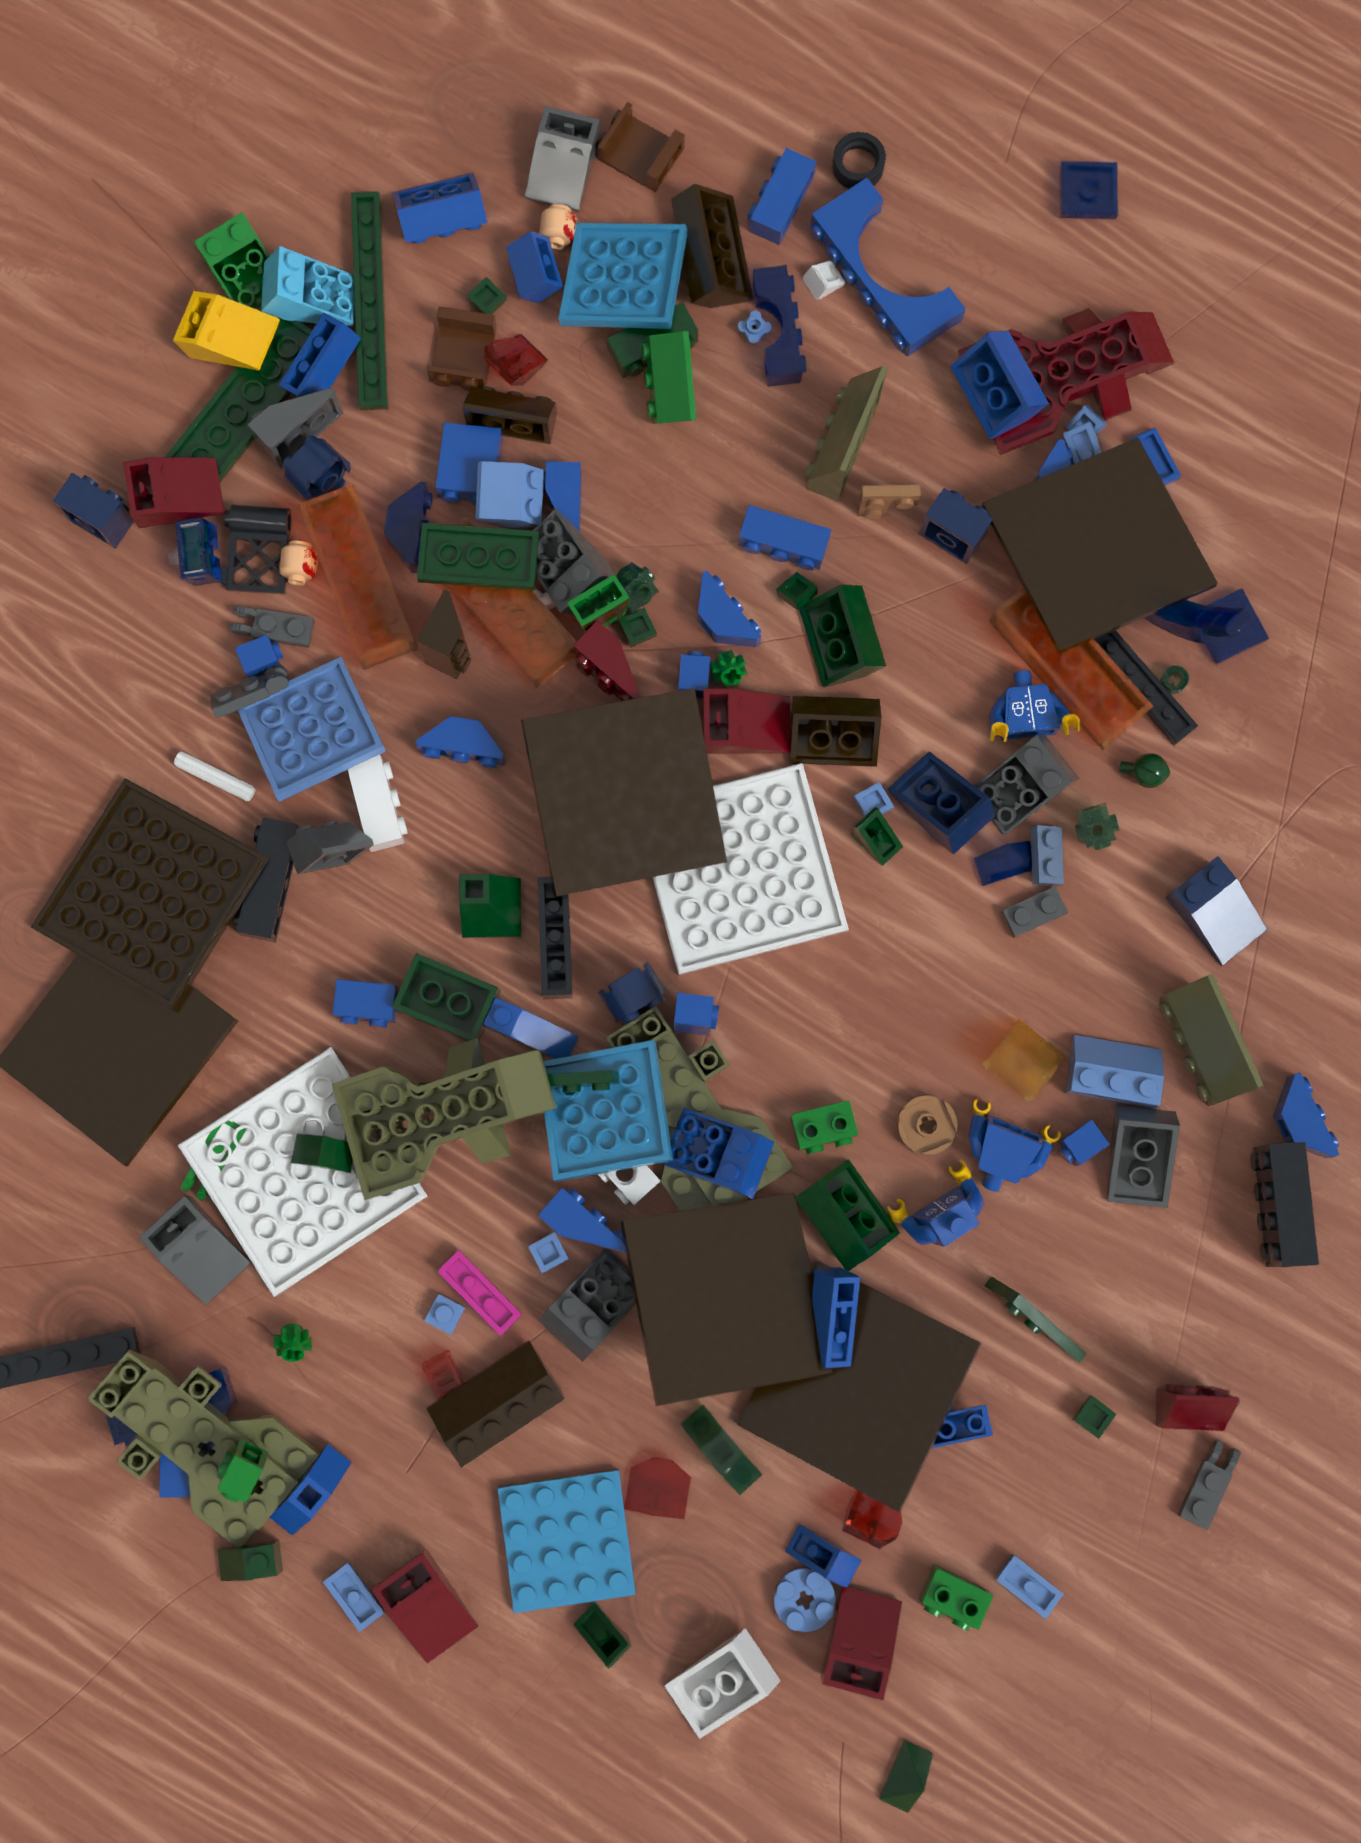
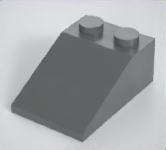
[248,388,343,469]
[1107,1106,1180,1208]

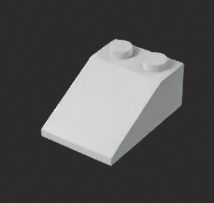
[664,1628,781,1739]

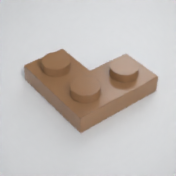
[858,485,921,519]

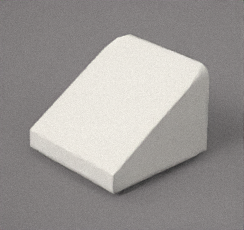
[802,260,846,300]

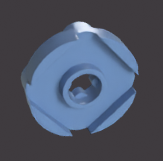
[774,1567,836,1632]

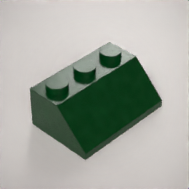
[799,584,886,688]
[795,1159,900,1271]

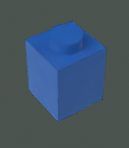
[235,635,284,677]
[678,651,710,697]
[1058,1120,1109,1166]

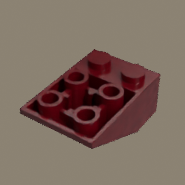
[123,457,225,528]
[573,621,641,702]
[703,689,790,754]
[1156,1384,1239,1431]
[372,1549,478,1663]
[820,1586,902,1701]

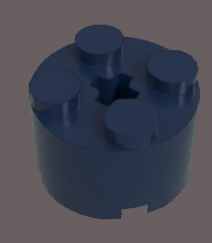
[282,435,351,506]
[597,962,666,1025]

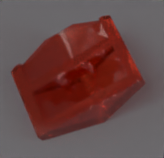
[484,334,548,386]
[624,1457,691,1519]
[842,1489,902,1549]

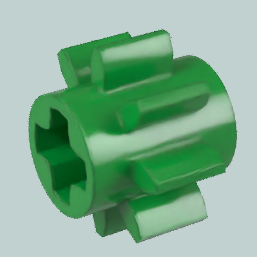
[710,650,747,687]
[273,1323,312,1362]

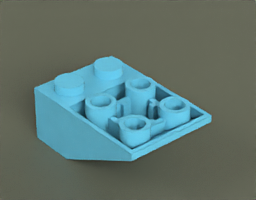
[261,246,355,326]

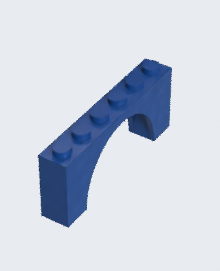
[810,178,966,357]

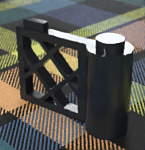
[221,505,292,594]

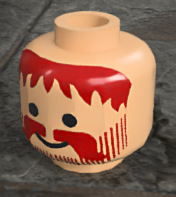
[539,204,577,250]
[279,540,318,585]

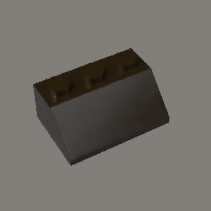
[462,386,557,444]
[417,589,471,679]
[790,696,882,767]

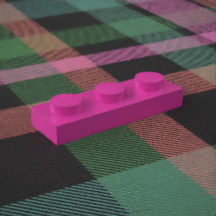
[437,1250,522,1336]

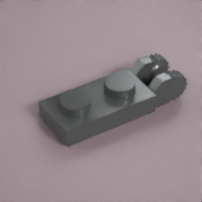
[230,606,315,648]
[210,664,289,718]
[1178,1439,1241,1530]

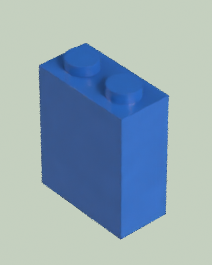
[435,422,503,505]

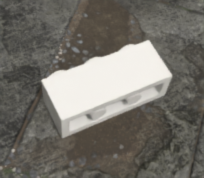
[348,755,408,852]

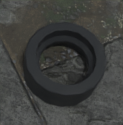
[832,131,886,189]

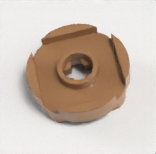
[897,1095,958,1155]

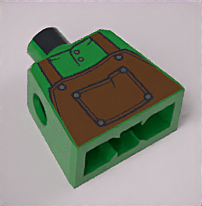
[567,574,630,631]

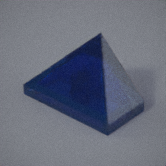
[974,841,1032,886]

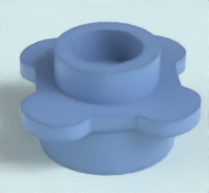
[738,311,772,344]

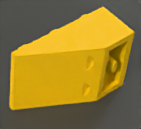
[173,291,280,370]

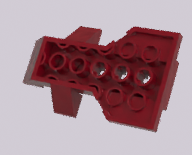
[958,308,1174,455]

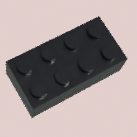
[1250,1142,1319,1267]

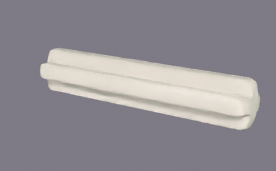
[174,752,256,801]

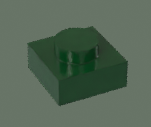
[466,277,507,315]
[776,572,818,610]
[619,608,657,648]
[1072,1395,1116,1439]

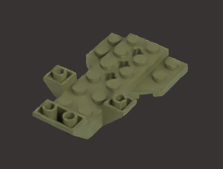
[606,1006,794,1211]
[332,1038,557,1200]
[87,1350,320,1547]

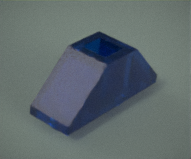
[384,482,433,573]

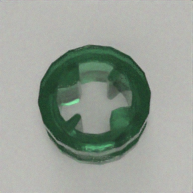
[1160,665,1189,694]

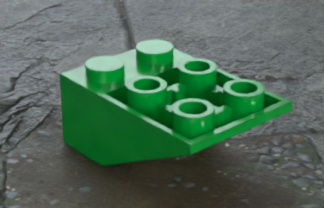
[192,212,270,309]

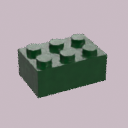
[392,953,501,1041]

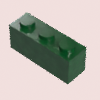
[607,302,698,378]

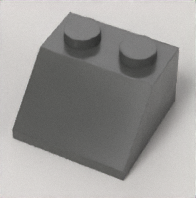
[286,821,374,875]

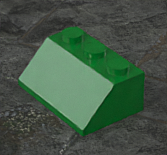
[641,331,696,424]

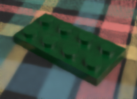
[417,523,539,591]

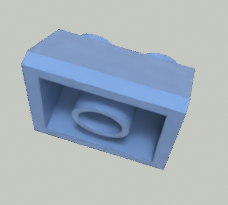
[475,461,544,530]

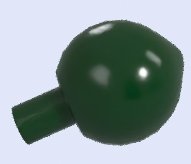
[1119,753,1170,788]

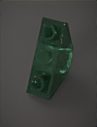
[681,1404,763,1495]

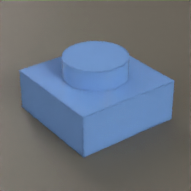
[853,782,894,817]
[528,1232,569,1273]
[425,1294,466,1335]

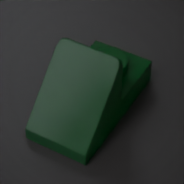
[573,1602,631,1669]

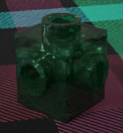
[615,562,659,613]
[1075,802,1120,850]

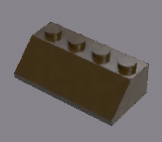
[671,184,754,308]
[427,1340,565,1468]

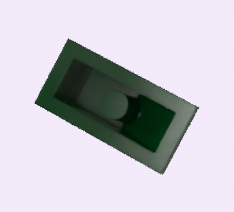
[217,1540,283,1581]

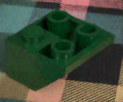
[459,874,521,938]

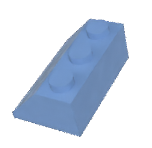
[1065,1035,1164,1108]

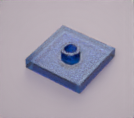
[1060,161,1118,219]
[1190,588,1269,665]

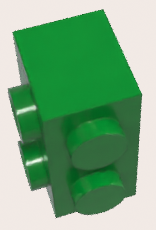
[790,1100,858,1155]
[216,1438,269,1503]
[919,1565,994,1631]

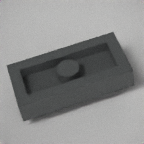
[1001,886,1068,938]

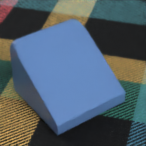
[1065,405,1108,436]

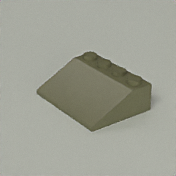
[804,366,888,502]
[1159,973,1264,1106]

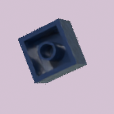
[53,473,134,549]
[919,488,993,565]

